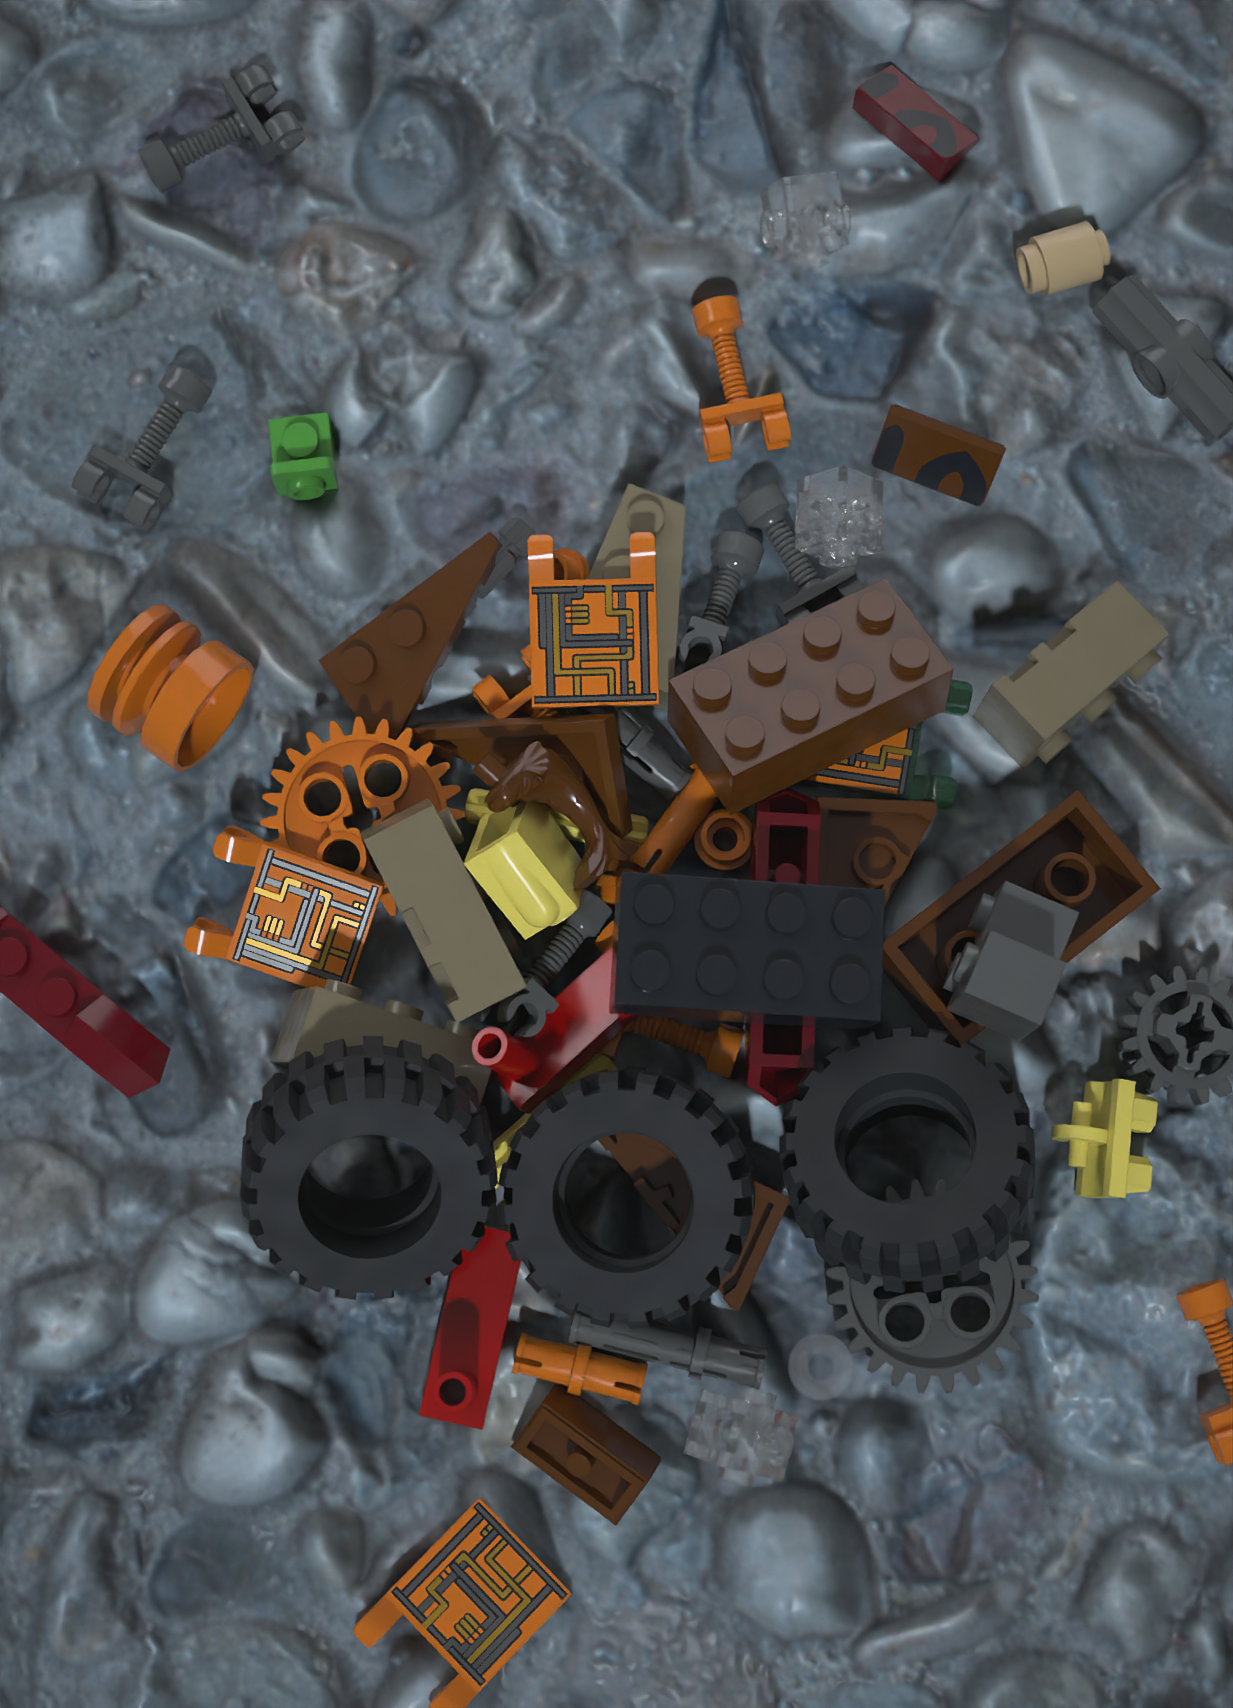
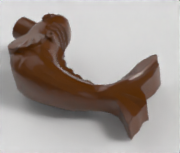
[472,741,641,889]

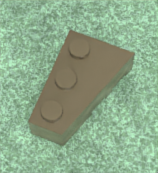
[973,580,1169,769]
[360,798,527,1023]
[270,979,492,1104]

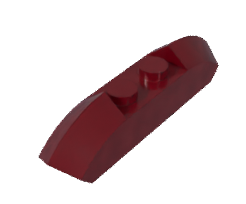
[745,787,821,1106]
[0,905,171,1098]

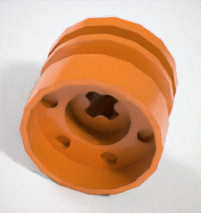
[87,604,254,773]

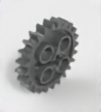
[826,1179,1039,1394]

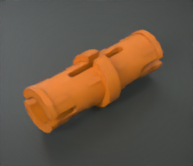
[512,1332,648,1405]

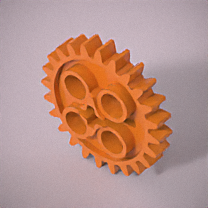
[260,717,465,917]

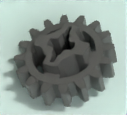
[1116,966,1233,1106]

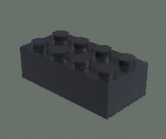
[609,871,885,1031]

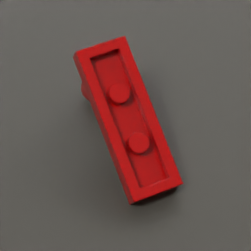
[472,946,638,1114]
[419,1226,522,1430]

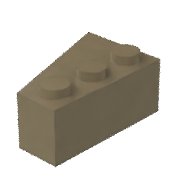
[587,483,686,713]

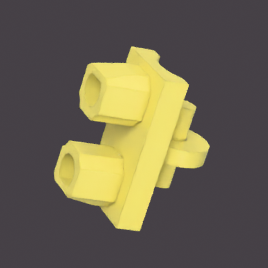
[1051,1079,1158,1198]

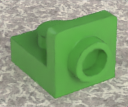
[268,412,339,500]

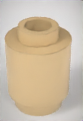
[1016,221,1110,296]

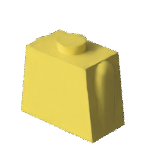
[463,800,583,940]

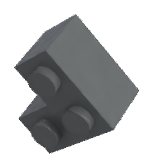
[943,881,1079,1041]

